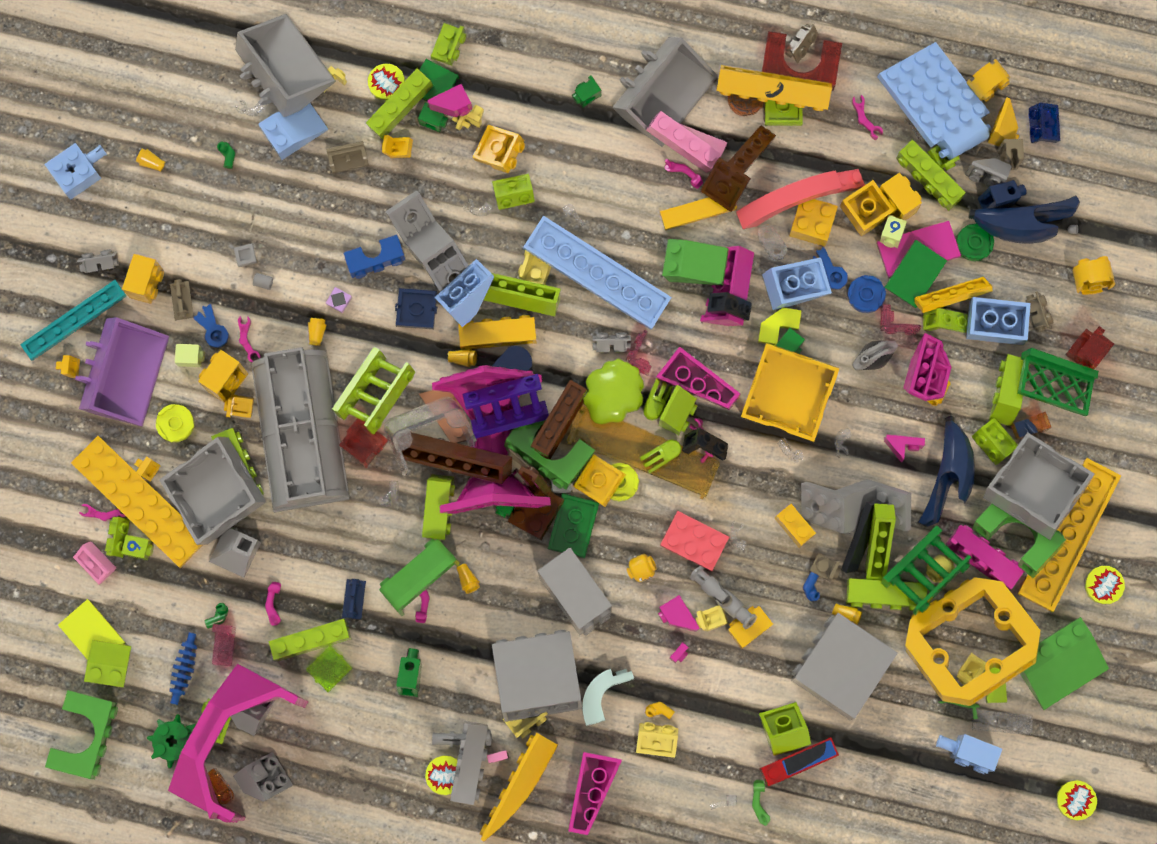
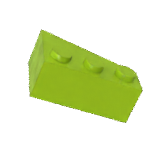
[989,354,1029,426]
[422,474,455,540]

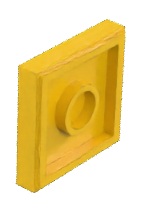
[573,454,626,507]

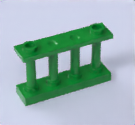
[881,525,972,616]

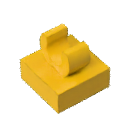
[55,355,80,378]
[134,456,161,482]

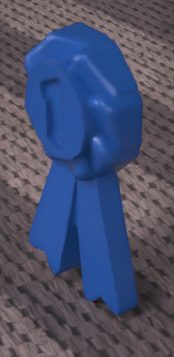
[813,247,848,289]
[193,304,229,348]

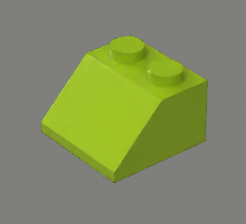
[658,385,698,436]
[84,640,132,688]
[759,702,811,756]

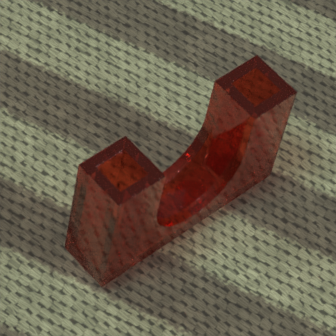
[761,31,842,91]

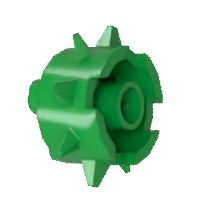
[147,714,196,769]

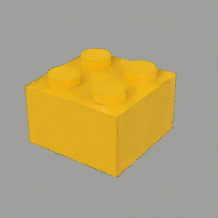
[880,172,922,221]
[840,180,895,237]
[789,199,838,247]
[122,254,164,304]

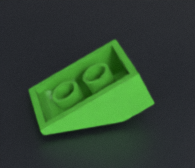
[662,239,729,285]

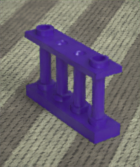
[462,374,549,439]

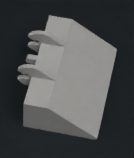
[235,14,336,117]
[613,37,718,147]

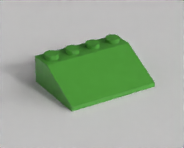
[1020,617,1109,710]

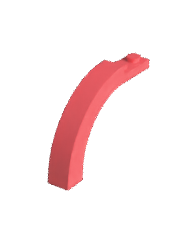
[736,169,865,229]

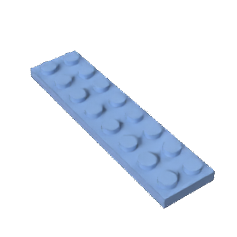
[523,216,672,330]

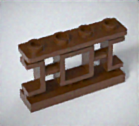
[531,380,587,460]

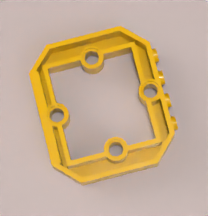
[905,577,1041,706]

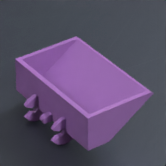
[75,317,169,427]

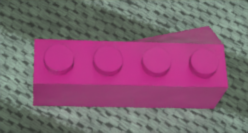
[700,246,754,326]
[945,525,1024,591]
[568,752,622,835]

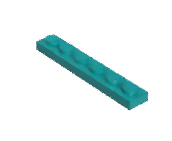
[20,280,127,361]

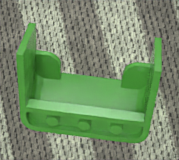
[379,539,460,616]

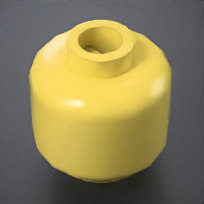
[926,554,955,583]

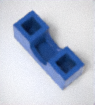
[343,235,406,279]

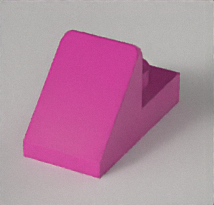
[884,435,925,462]

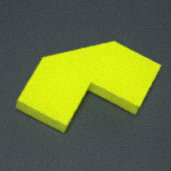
[758,308,801,345]

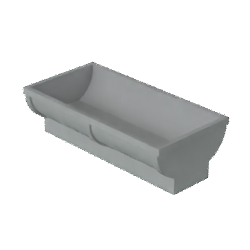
[251,347,350,513]

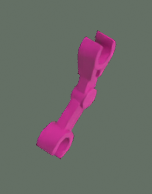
[852,95,883,140]
[238,316,261,363]
[79,504,126,521]

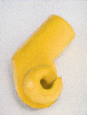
[645,702,675,719]

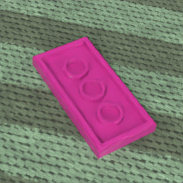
[876,221,961,278]

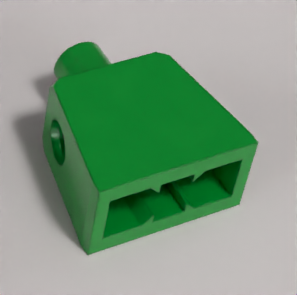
[396,648,422,697]

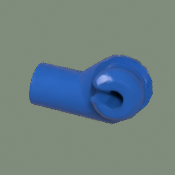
[803,572,820,601]

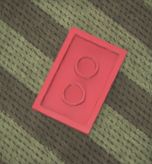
[660,511,729,572]

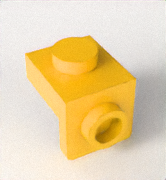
[382,135,413,158]
[224,395,254,418]

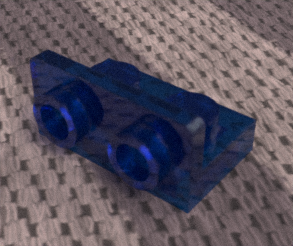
[1028,102,1061,144]

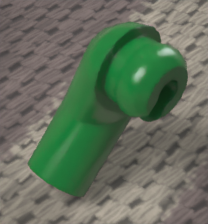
[217,141,235,169]
[204,603,228,629]

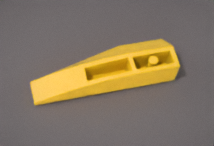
[479,733,558,842]

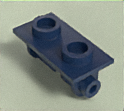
[342,579,366,620]

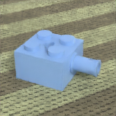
[44,143,107,200]
[936,734,1002,774]

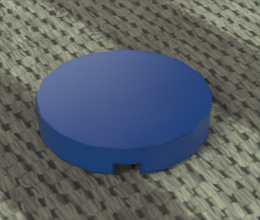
[847,275,886,313]

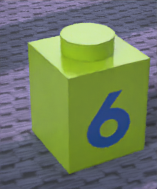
[121,535,154,560]

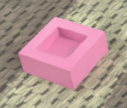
[487,751,509,764]

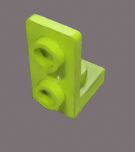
[923,308,968,333]

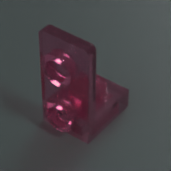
[880,304,921,335]
[626,330,652,376]
[212,624,236,666]

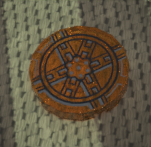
[727,94,764,116]

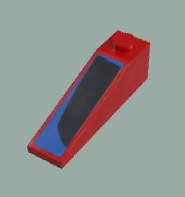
[759,737,839,787]

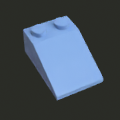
[258,103,328,160]
[762,257,832,310]
[435,259,494,327]

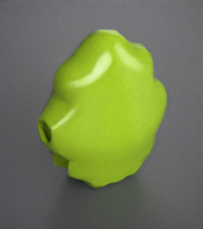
[583,359,644,424]

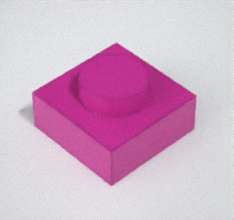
[669,642,689,663]

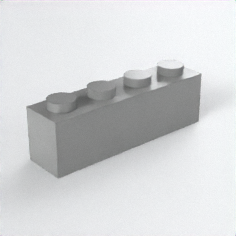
[450,721,491,805]

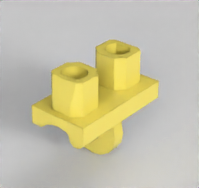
[452,105,484,130]

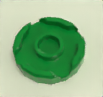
[956,223,995,261]

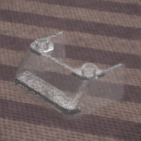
[384,397,477,476]

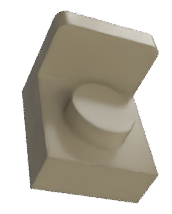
[809,554,841,582]

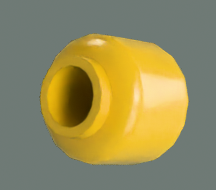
[627,554,657,582]

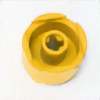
[967,59,1010,102]
[1072,256,1115,295]

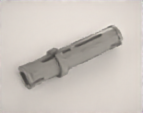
[432,731,492,747]

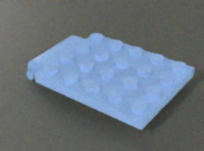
[877,42,991,160]

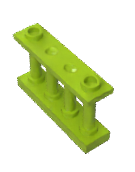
[332,347,416,435]

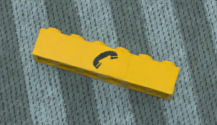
[717,65,832,111]

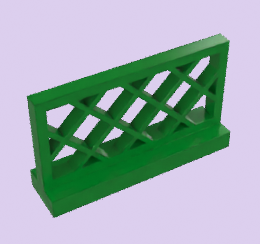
[1017,348,1099,416]

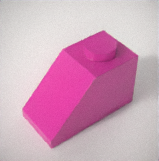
[427,84,472,117]
[658,595,700,632]

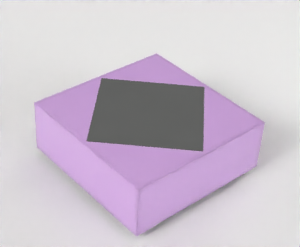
[326,287,352,313]

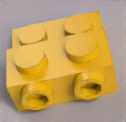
[472,125,525,173]

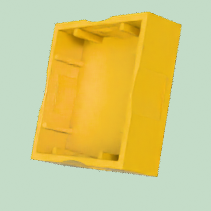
[741,343,840,442]

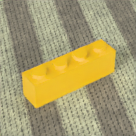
[458,315,537,350]

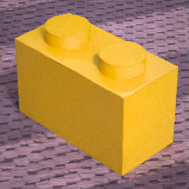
[774,504,816,548]
[727,606,773,649]

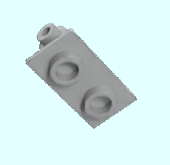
[77,249,119,273]
[593,332,631,352]

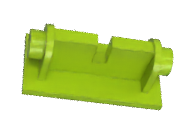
[105,517,130,558]

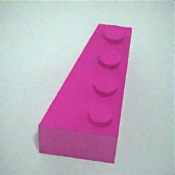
[656,347,741,410]

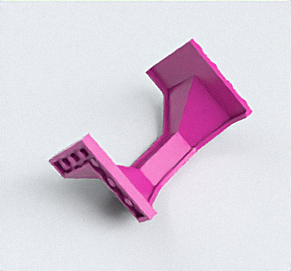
[432,365,551,514]
[168,664,309,823]

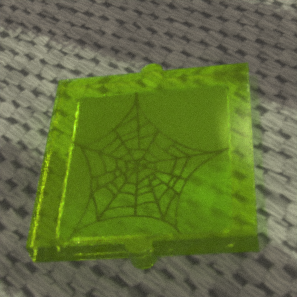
[306,646,353,693]

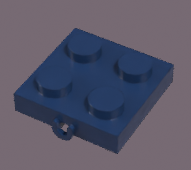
[395,288,438,330]

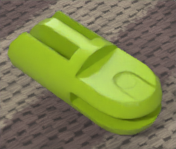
[643,378,673,420]
[640,440,681,474]

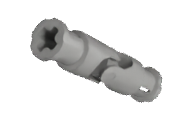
[690,566,757,629]

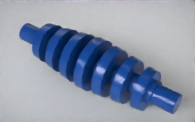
[169,633,197,705]

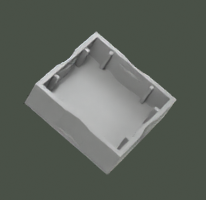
[983,432,1094,540]
[160,437,266,545]

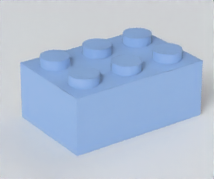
[966,297,1031,345]

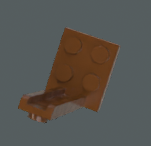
[700,125,776,212]
[507,466,564,541]

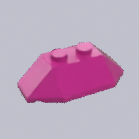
[903,333,952,401]

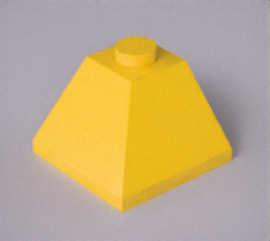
[988,97,1019,147]

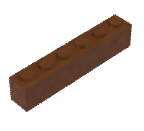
[396,431,512,484]

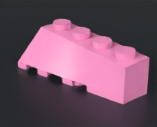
[646,111,727,173]

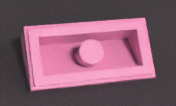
[73,542,116,585]

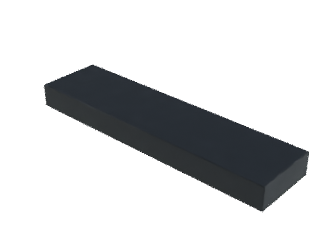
[841,500,883,573]

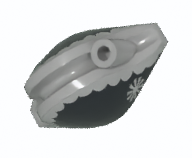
[852,340,898,370]

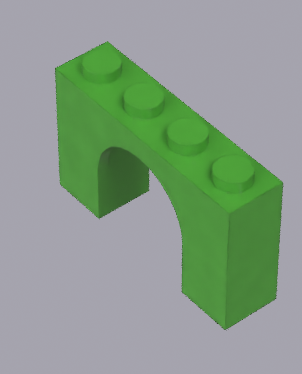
[504,420,595,490]
[973,504,1066,578]
[45,690,118,780]

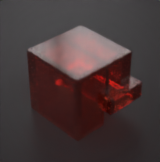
[1065,326,1115,369]
[339,418,389,468]

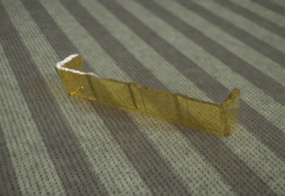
[567,406,720,499]

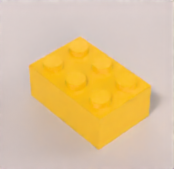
[198,349,248,403]

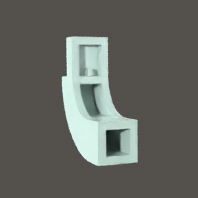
[582,669,634,726]

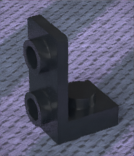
[707,292,752,321]
[682,427,728,461]

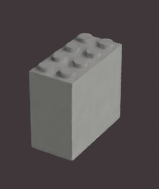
[537,548,612,636]
[791,613,898,720]
[492,630,582,722]

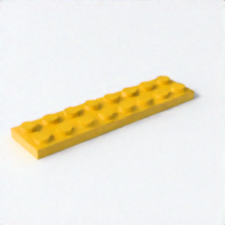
[71,436,203,568]
[1017,458,1121,612]

